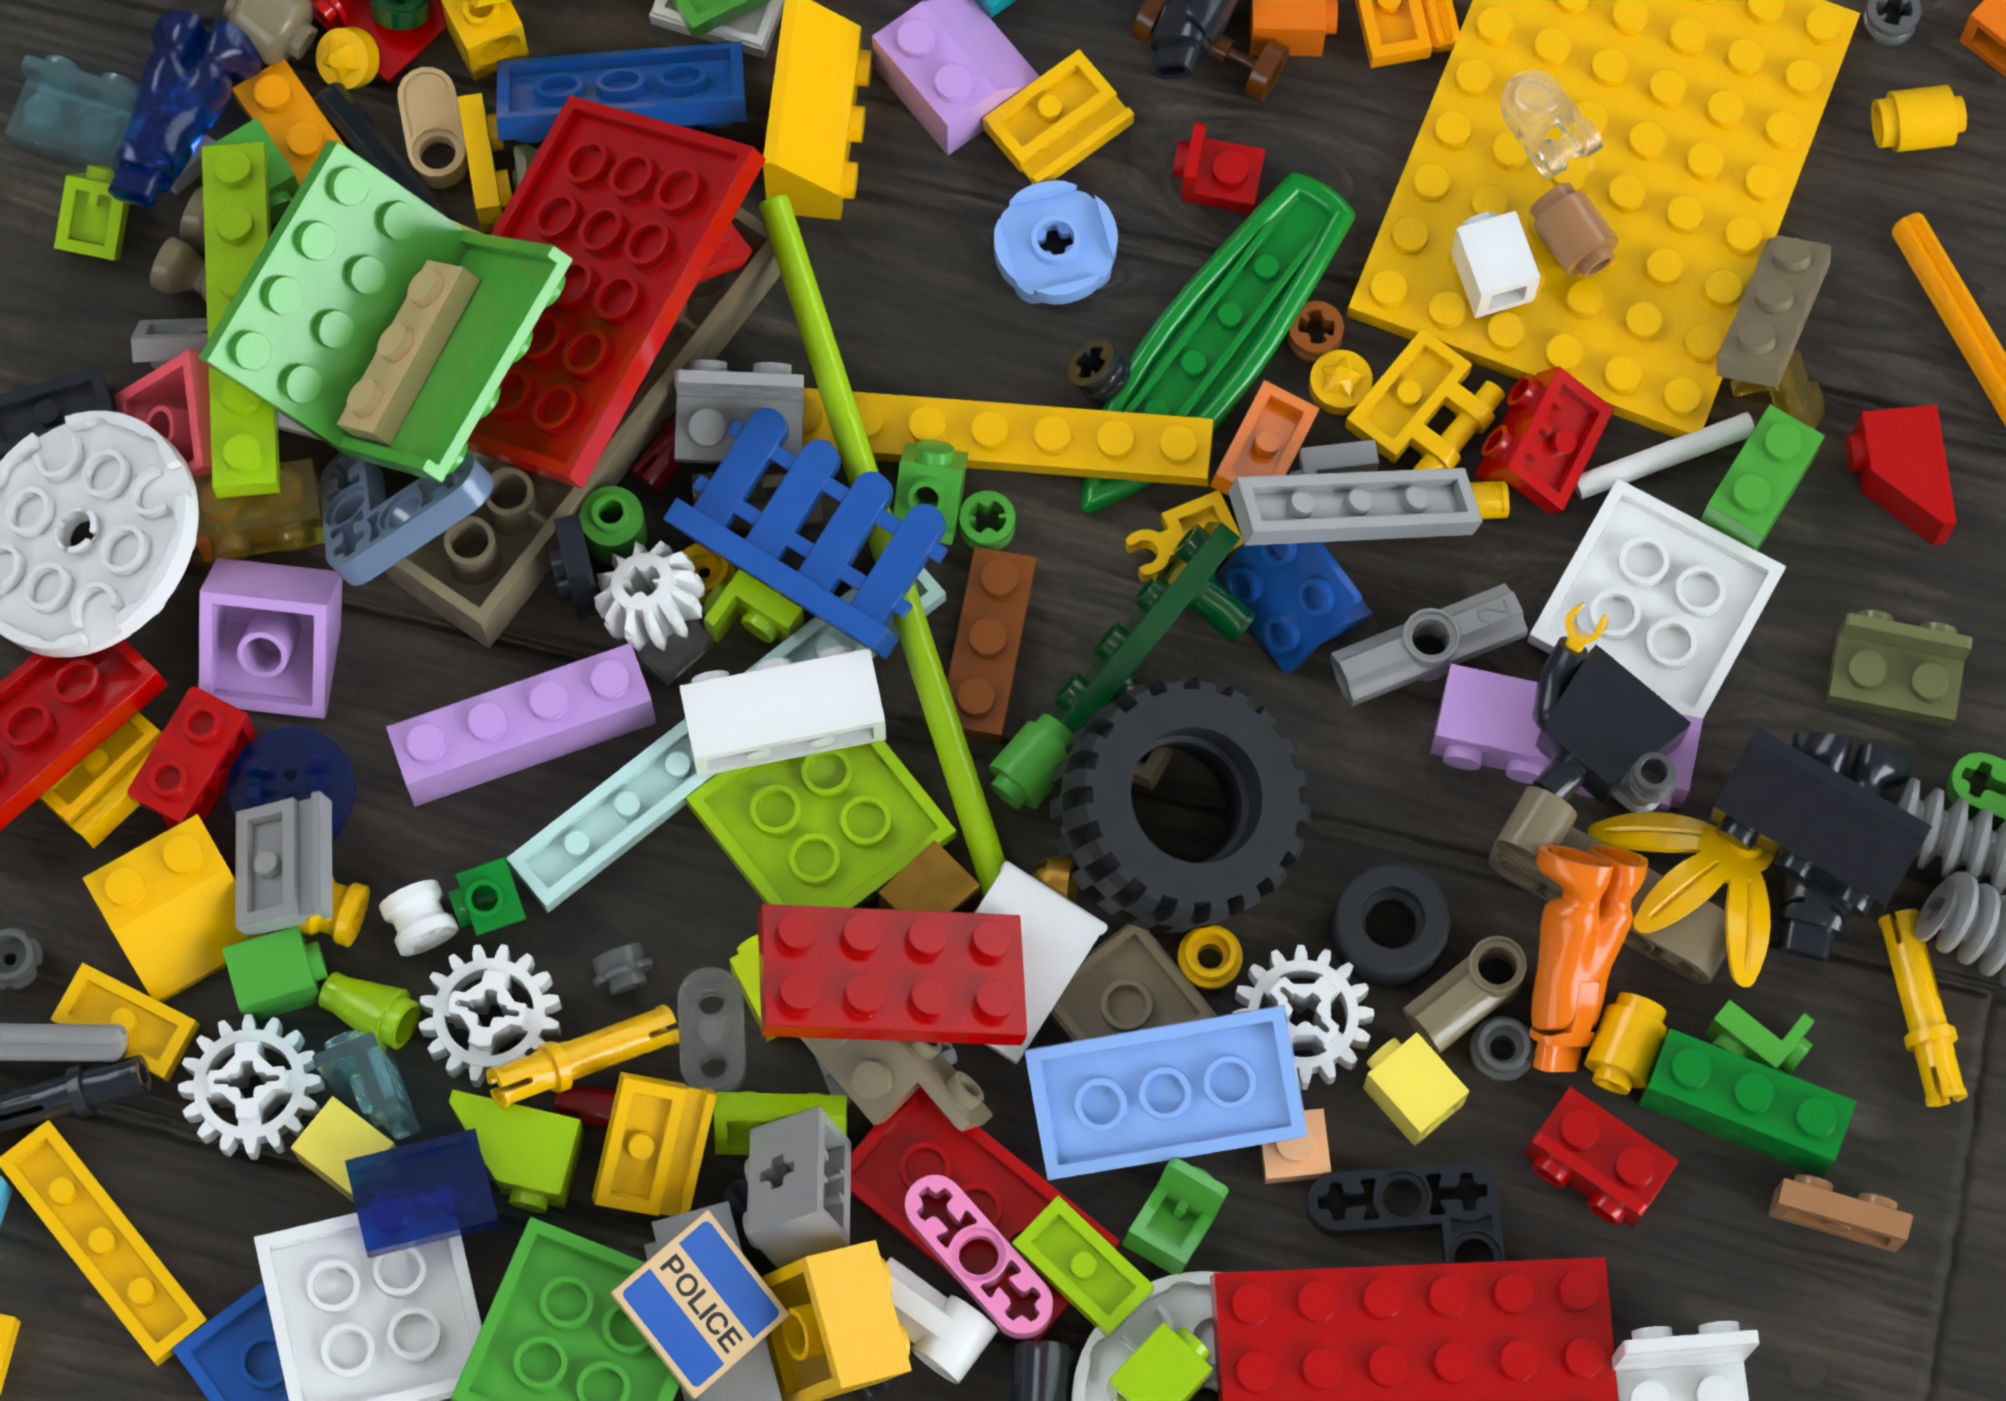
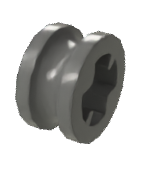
[1862,0,1922,46]

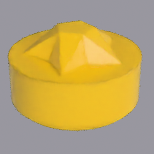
[316,27,380,89]
[1309,350,1373,416]

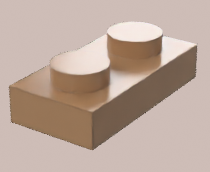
[1768,1175,1913,1253]

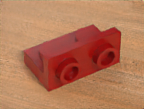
[1475,366,1614,514]
[127,687,258,829]
[1524,1087,1679,1229]

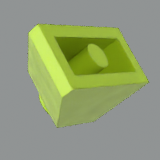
[449,1089,585,1213]

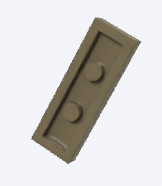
[1717,235,1831,388]

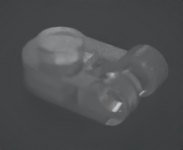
[1500,69,1603,179]

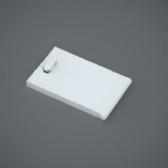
[975,861,1108,1065]

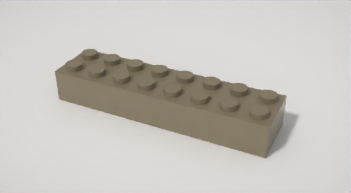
[385,207,781,649]

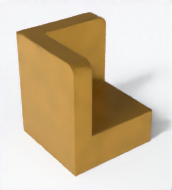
[878,840,980,913]

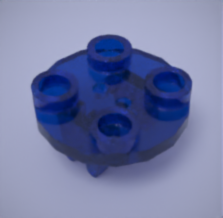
[227,726,357,840]

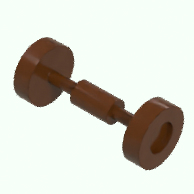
[1132,0,1290,103]

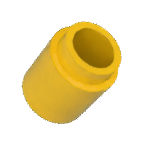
[1871,85,1967,153]
[1584,992,1667,1095]

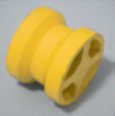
[298,875,370,948]

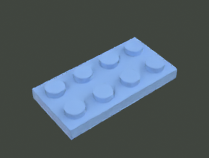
[1025,1005,1308,1180]

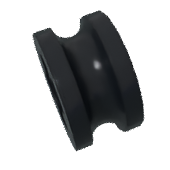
[1067,339,1130,403]

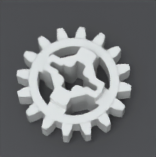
[419,944,562,1088]
[1232,945,1374,1090]
[178,1014,325,1160]

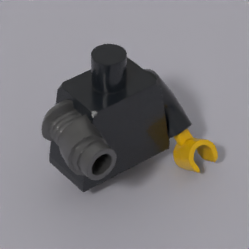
[1532,602,1691,813]

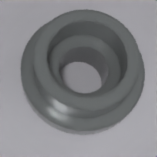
[1469,1016,1535,1082]

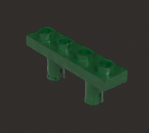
[1052,522,1256,734]

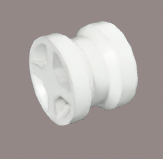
[379,879,459,956]

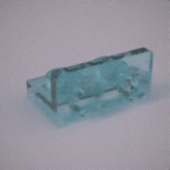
[5,55,150,175]
[312,1030,421,1140]

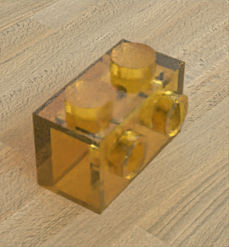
[193,458,325,562]

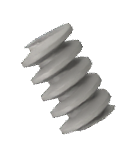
[1896,777,2006,895]
[1914,872,2006,987]

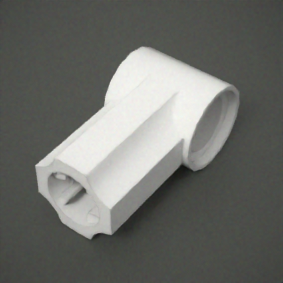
[886,1257,998,1384]

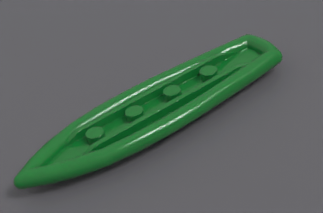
[1081,172,1356,514]

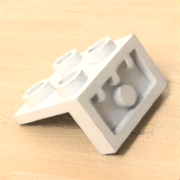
[1612,1321,1759,1401]

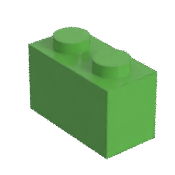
[1700,404,1825,551]

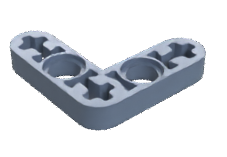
[319,452,494,586]

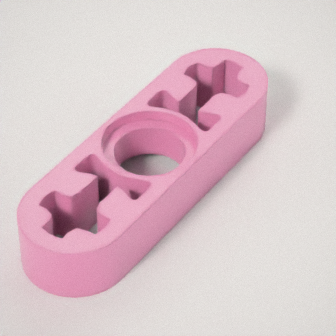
[905,1175,1053,1339]

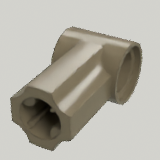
[1403,936,1527,1055]

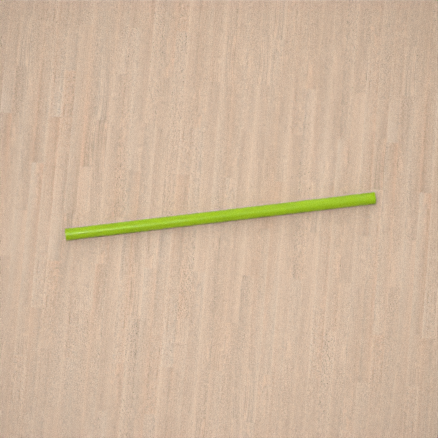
[759,195,1006,897]

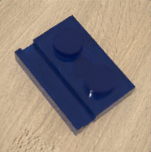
[345,1128,499,1258]

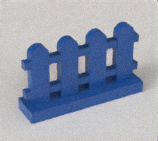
[663,408,948,660]

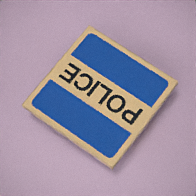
[609,1209,790,1400]

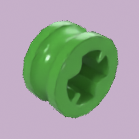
[959,490,1016,551]

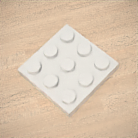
[1527,478,1786,719]
[254,1190,482,1401]

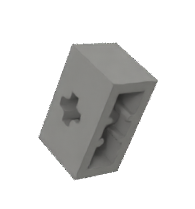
[742,1106,851,1269]

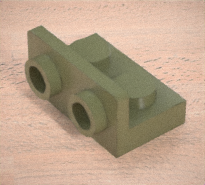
[1825,610,1973,728]

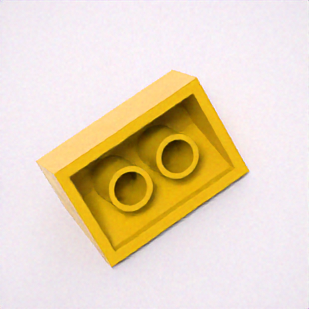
[763,0,873,220]

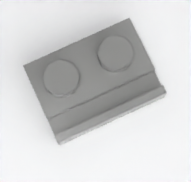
[235,791,333,938]

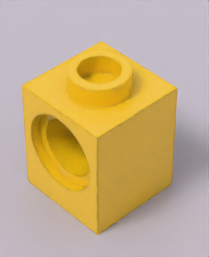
[441,0,529,81]

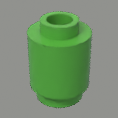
[579,486,647,566]
[988,713,1073,810]

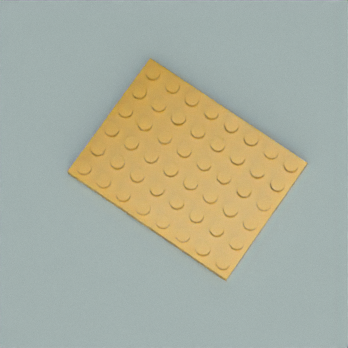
[1346,0,1861,438]

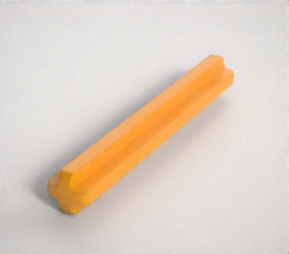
[1892,212,2006,426]

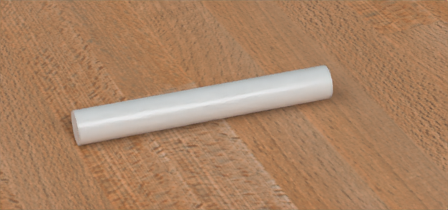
[1574,412,1755,500]

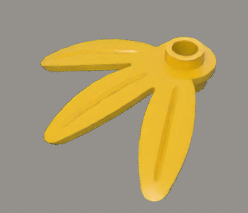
[1588,812,1774,987]

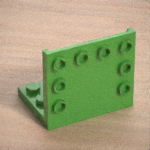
[197,140,573,483]

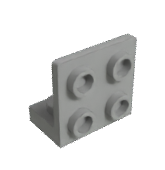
[674,359,804,466]

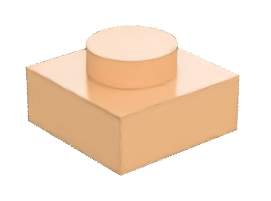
[1260,1108,1331,1184]

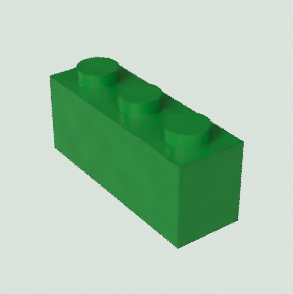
[1638,1028,1857,1178]

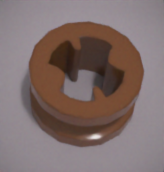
[1287,300,1344,364]

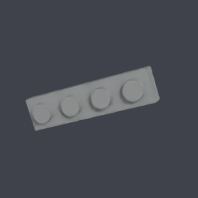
[1228,468,1483,546]

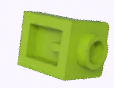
[54,164,141,261]
[702,569,805,643]

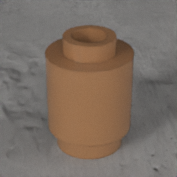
[1530,182,1619,278]

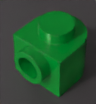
[448,857,526,936]

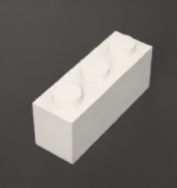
[679,645,886,777]

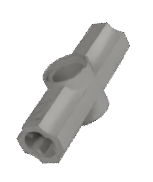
[1330,583,1528,707]

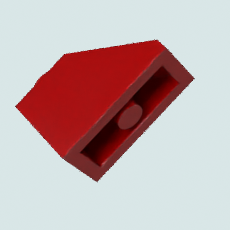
[1845,405,1957,545]

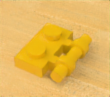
[1345,328,1505,470]

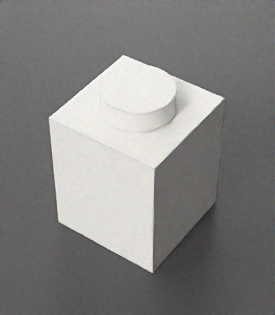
[1451,211,1541,318]

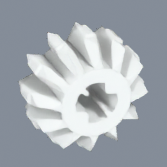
[594,540,705,652]

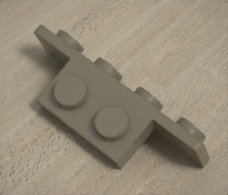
[800,1037,993,1131]

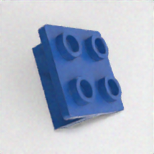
[1214,542,1373,673]

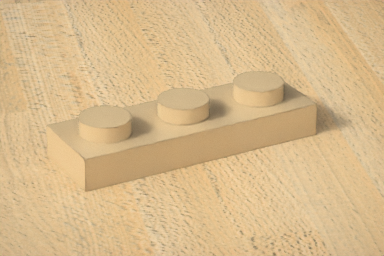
[337,260,481,445]

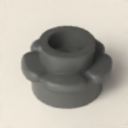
[0,928,43,990]
[592,943,653,996]

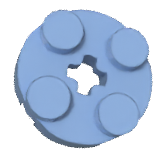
[994,180,1118,305]

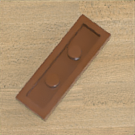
[947,546,1037,743]

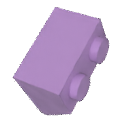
[872,0,1040,156]
[199,558,342,719]

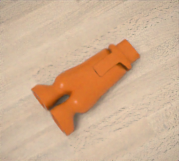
[1529,844,1648,1072]

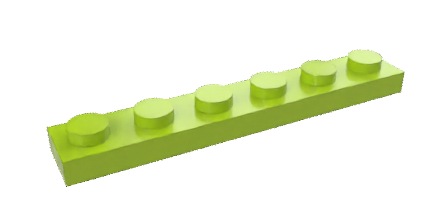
[202,141,281,498]

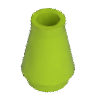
[319,972,421,1050]

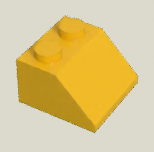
[82,814,266,1003]
[761,1240,912,1401]

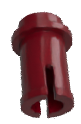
[628,416,685,495]
[554,1083,616,1128]

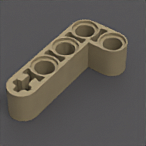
[1488,786,1727,985]

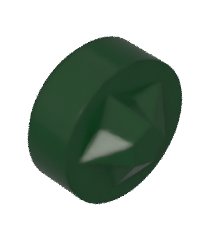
[370,0,432,30]

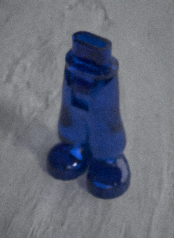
[108,10,264,208]

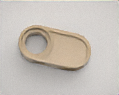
[398,67,469,189]

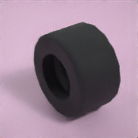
[1330,863,1451,989]

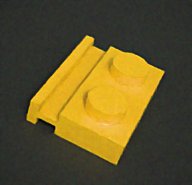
[982,49,1134,184]
[39,712,162,849]
[592,1072,717,1216]

